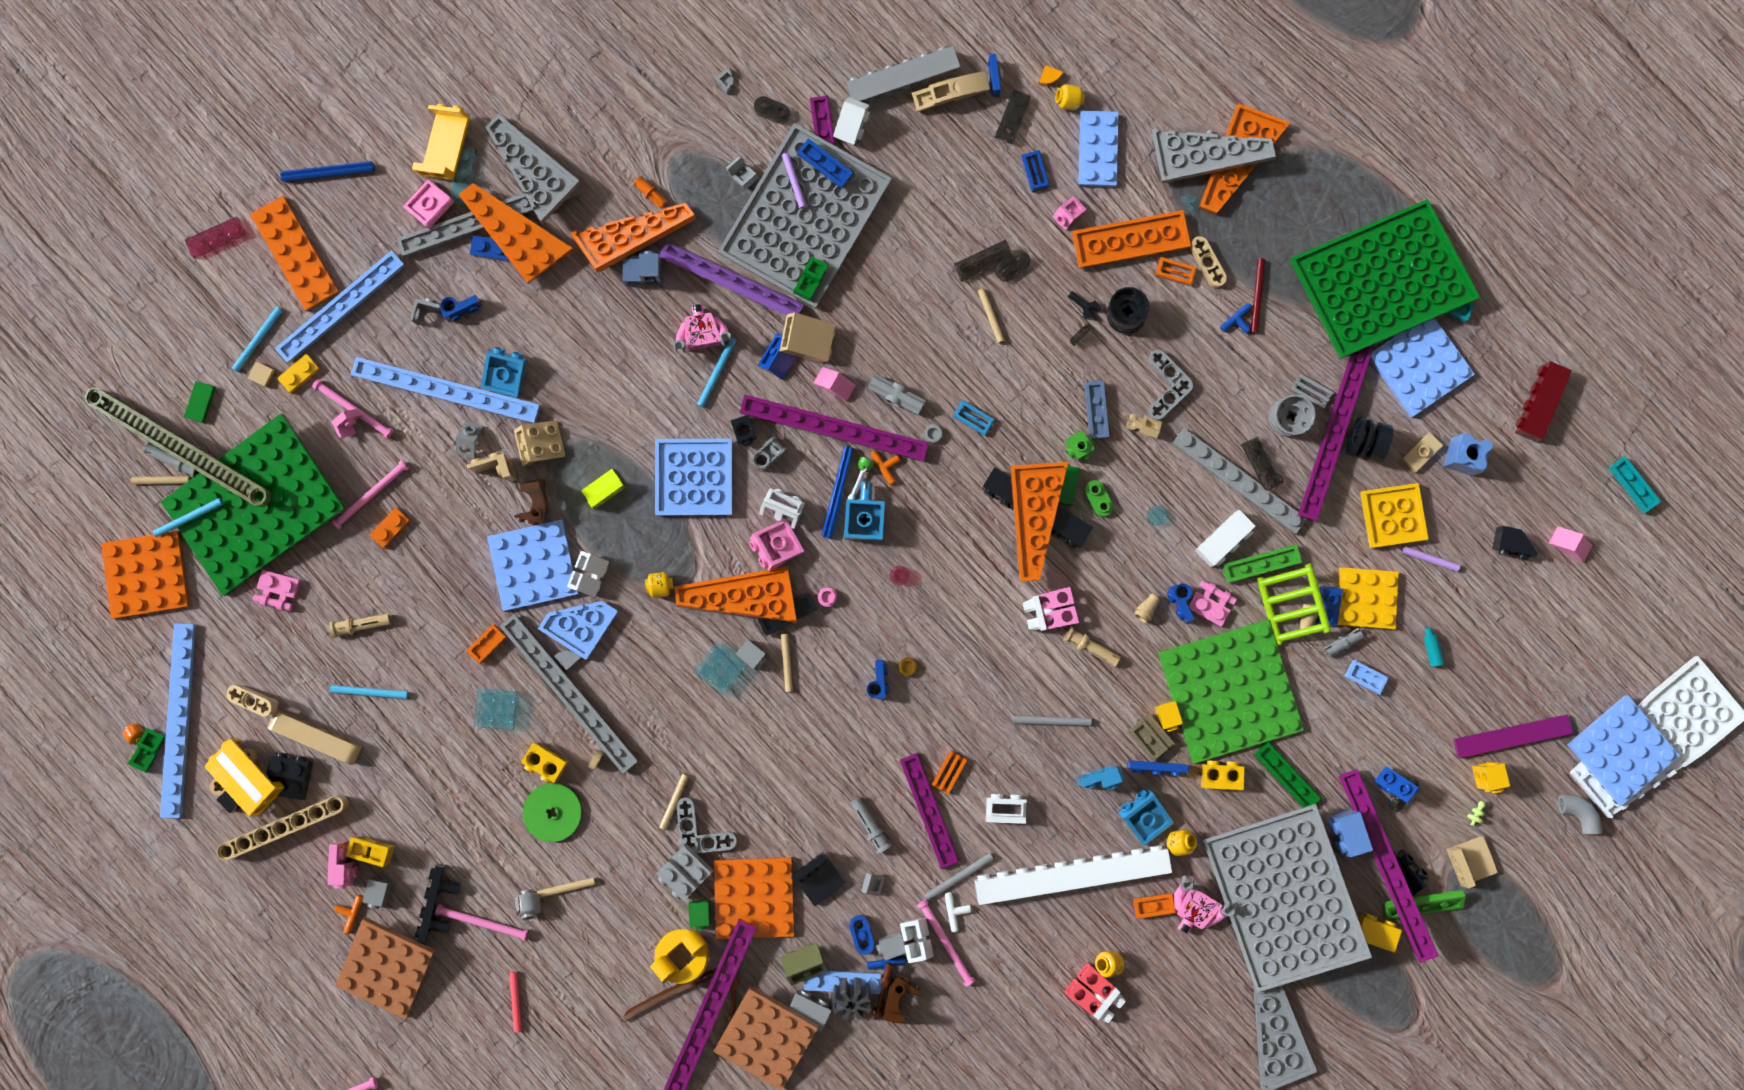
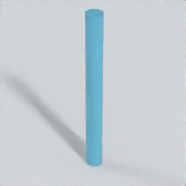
[232,307,283,372]
[697,337,737,408]
[153,498,224,537]
[330,685,409,699]

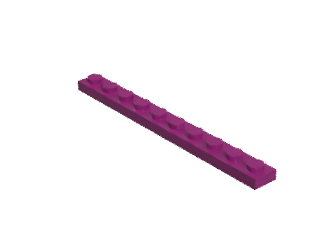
[1297,345,1374,522]
[740,394,929,462]
[1339,769,1439,963]
[664,918,757,1090]

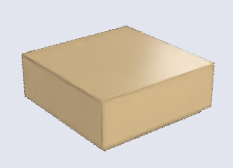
[248,362,275,387]

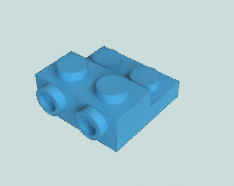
[481,347,528,397]
[1076,765,1125,790]
[1118,789,1174,846]

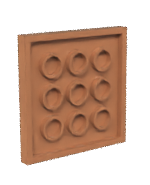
[335,917,436,1019]
[713,986,819,1090]

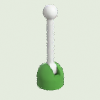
[848,457,875,500]

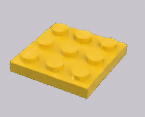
[1360,483,1429,548]
[1338,567,1399,630]

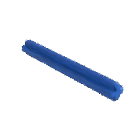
[280,161,375,182]
[821,446,854,539]

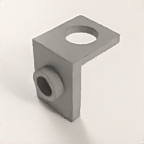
[410,298,442,324]
[456,421,483,459]

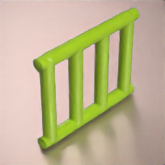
[1257,563,1331,646]

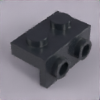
[1396,849,1429,895]

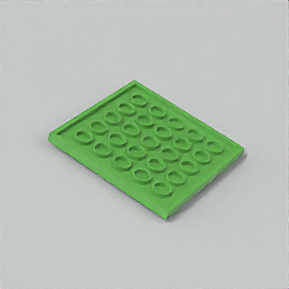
[1158,619,1304,764]

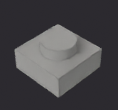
[861,873,885,896]

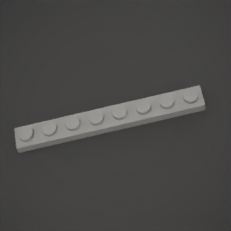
[1171,428,1307,535]

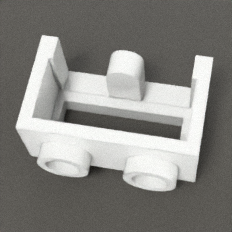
[759,488,805,528]
[986,794,1026,824]

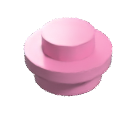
[818,588,837,607]

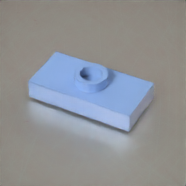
[1344,660,1389,695]

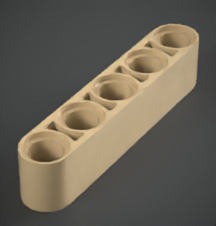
[267,710,362,765]

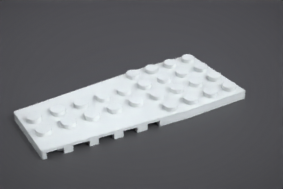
[1570,656,1744,818]

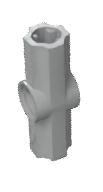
[868,374,926,416]

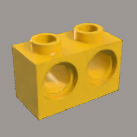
[521,742,569,784]
[1201,760,1244,790]
[1472,762,1510,793]
[345,835,395,867]

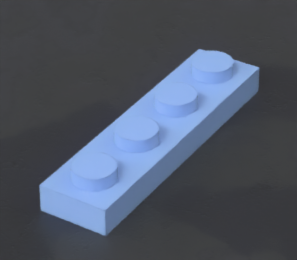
[804,970,883,994]

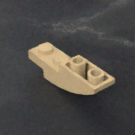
[912,71,990,112]

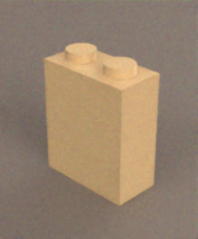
[780,312,836,363]

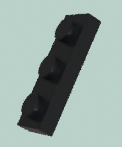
[757,592,817,636]

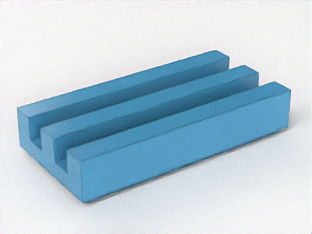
[952,400,995,436]

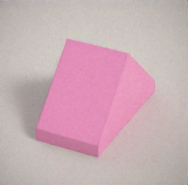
[814,367,856,402]
[1548,527,1593,562]

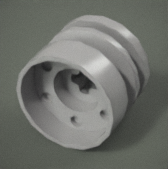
[1268,394,1316,437]

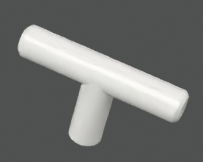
[944,892,971,932]

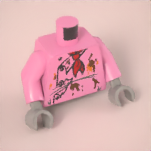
[673,304,733,353]
[1174,876,1236,934]

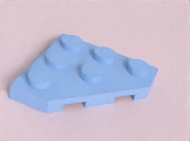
[538,601,619,660]

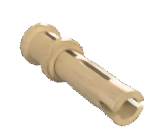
[329,613,391,638]
[1063,626,1121,667]

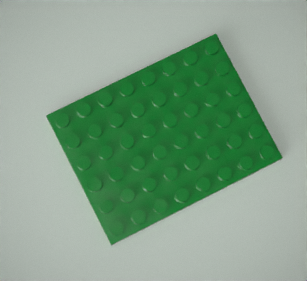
[1289,199,1480,360]
[161,413,347,596]

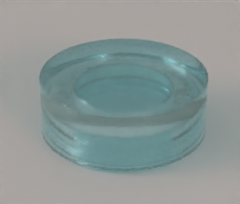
[1147,506,1167,525]

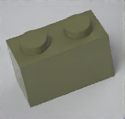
[780,943,828,986]

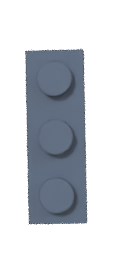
[1084,381,1109,439]

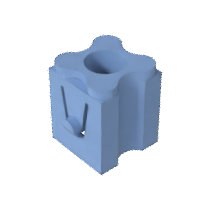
[1443,433,1493,476]

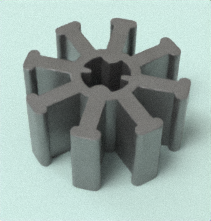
[832,977,871,1020]

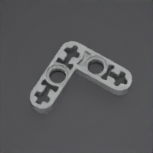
[1147,350,1193,420]
[677,797,737,854]

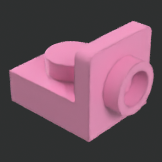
[1053,196,1087,230]
[332,408,362,438]

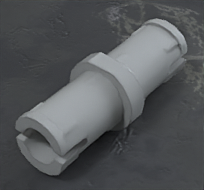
[1324,628,1364,658]

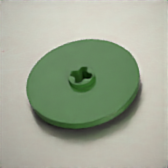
[523,783,582,842]

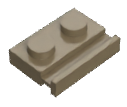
[1127,713,1175,761]

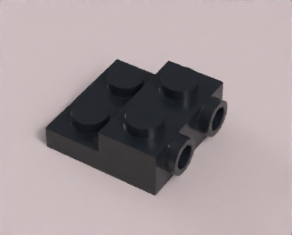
[266,752,313,800]

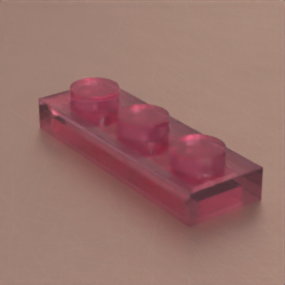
[185,216,246,258]

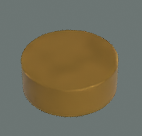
[898,657,917,677]

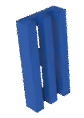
[988,53,1001,97]
[1021,150,1050,192]

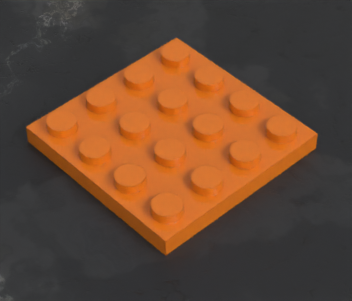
[101,531,190,619]
[714,857,794,940]

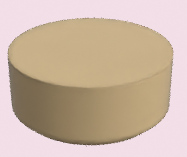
[588,750,603,770]

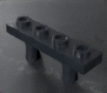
[415,863,460,945]

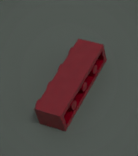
[1515,361,1572,442]

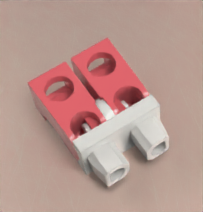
[1064,962,1126,1023]

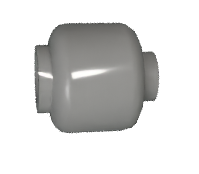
[515,889,541,920]

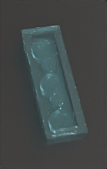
[450,147,477,205]

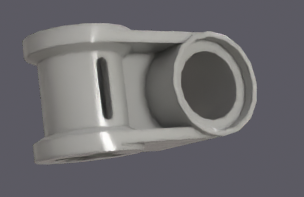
[753,435,788,471]

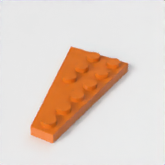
[1199,103,1291,215]
[458,183,573,284]
[570,203,696,273]
[1010,462,1068,582]
[674,566,797,623]

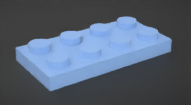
[1078,111,1118,187]

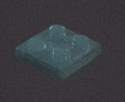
[693,641,747,695]
[474,688,518,730]

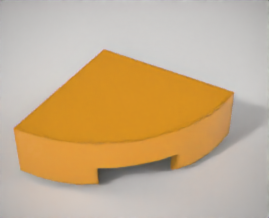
[1038,65,1063,86]

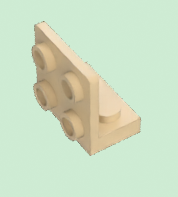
[514,420,565,467]
[467,452,518,482]
[1446,836,1497,889]

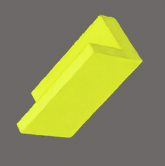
[581,469,626,510]

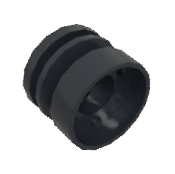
[1107,287,1149,334]
[1346,416,1393,464]

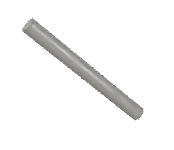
[1014,716,1092,726]
[924,853,994,901]

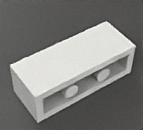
[1194,510,1255,567]

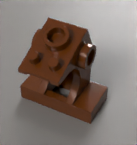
[514,479,549,525]
[882,976,922,1024]

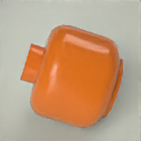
[123,723,145,745]

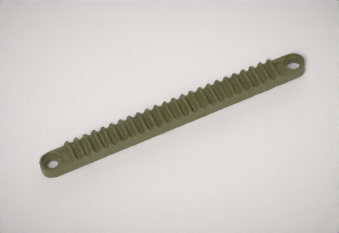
[85,388,271,507]

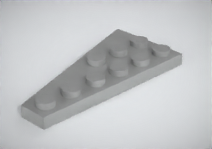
[486,114,581,224]
[1151,129,1276,184]
[1253,985,1317,1090]

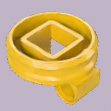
[650,929,709,984]

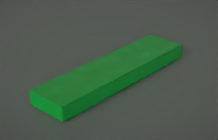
[1253,741,1321,808]

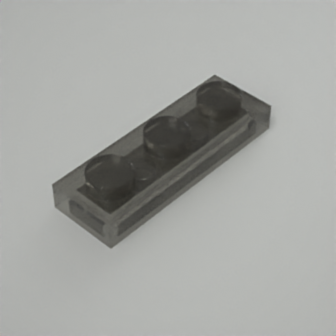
[954,240,1012,282]

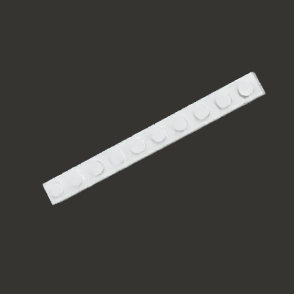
[974,845,1172,905]

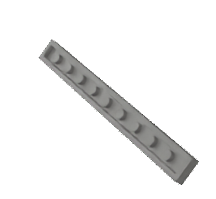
[396,175,582,258]
[499,614,638,774]

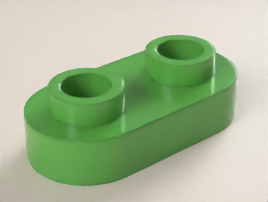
[1084,480,1113,517]

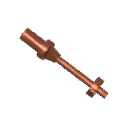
[871,963,894,1020]
[727,968,740,1020]

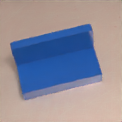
[757,333,797,380]

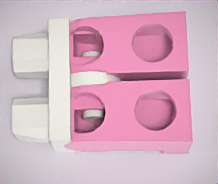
[1022,587,1079,631]

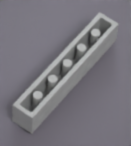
[846,46,960,104]

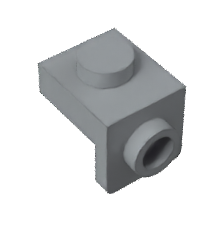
[726,156,759,190]

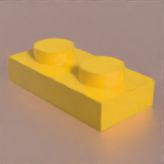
[277,354,320,394]

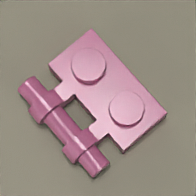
[253,570,301,611]
[1188,580,1237,627]

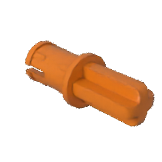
[634,176,667,209]

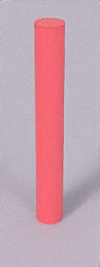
[509,971,522,1032]

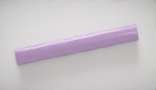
[782,153,807,209]
[1402,546,1460,572]

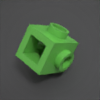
[1064,430,1095,462]

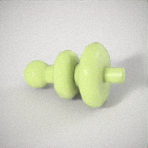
[1467,801,1486,826]

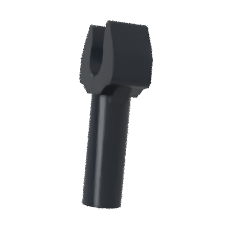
[1068,291,1101,320]

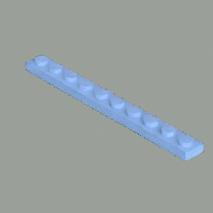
[351,357,540,423]
[160,623,196,818]

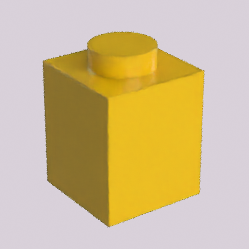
[1154,701,1183,732]

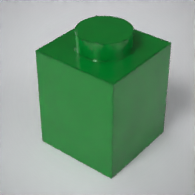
[688,900,711,930]

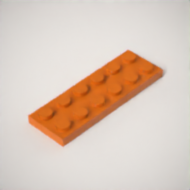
[250,196,340,312]
[1072,210,1191,269]

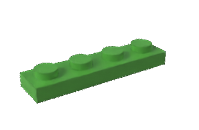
[1222,544,1302,583]
[1384,890,1466,920]

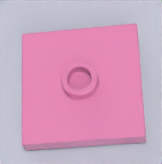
[403,179,454,229]

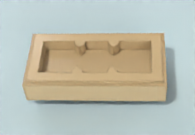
[1401,432,1443,473]

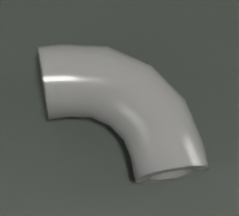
[1558,794,1603,834]

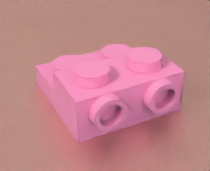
[749,519,804,571]
[327,841,358,888]

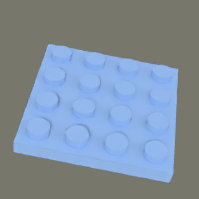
[1370,319,1474,417]
[655,439,732,516]
[487,520,579,611]
[1567,695,1680,806]

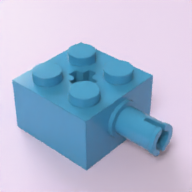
[844,482,885,542]

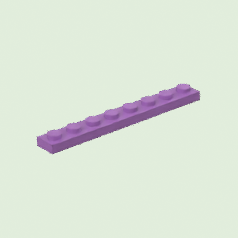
[659,242,804,316]

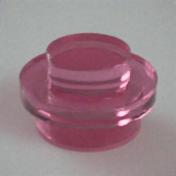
[889,566,909,585]

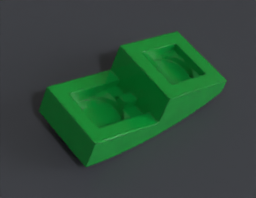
[793,257,829,301]
[128,728,165,774]

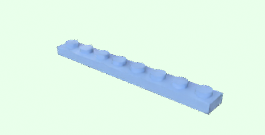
[275,250,405,364]

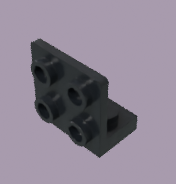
[791,852,845,906]

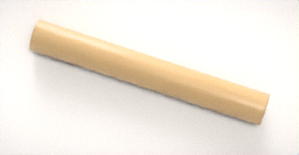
[978,288,1005,343]
[131,476,191,485]
[781,634,793,692]
[659,773,689,830]
[537,877,596,898]

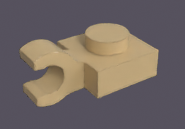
[1126,414,1162,439]

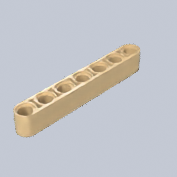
[217,795,349,861]

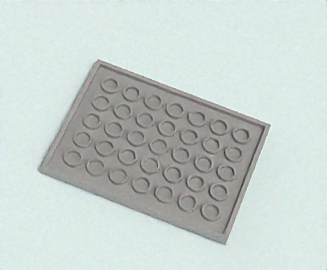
[718,123,892,309]
[1203,804,1372,993]

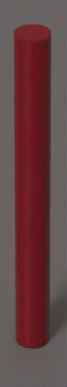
[1250,258,1265,334]

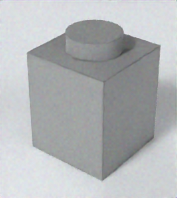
[735,639,767,669]
[363,877,393,909]
[876,931,906,960]

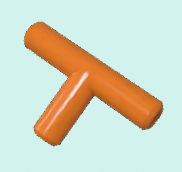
[870,450,900,485]
[334,895,364,934]

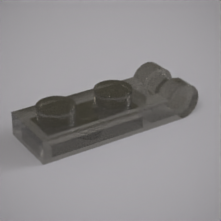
[995,90,1031,144]
[1241,436,1283,491]

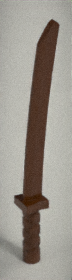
[621,968,717,1022]

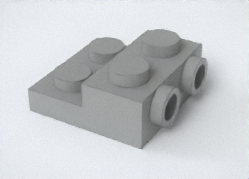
[656,843,714,901]

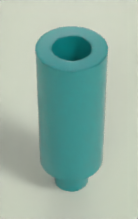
[1423,628,1445,667]

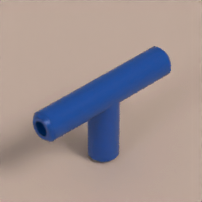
[1220,303,1252,333]
[867,956,906,983]

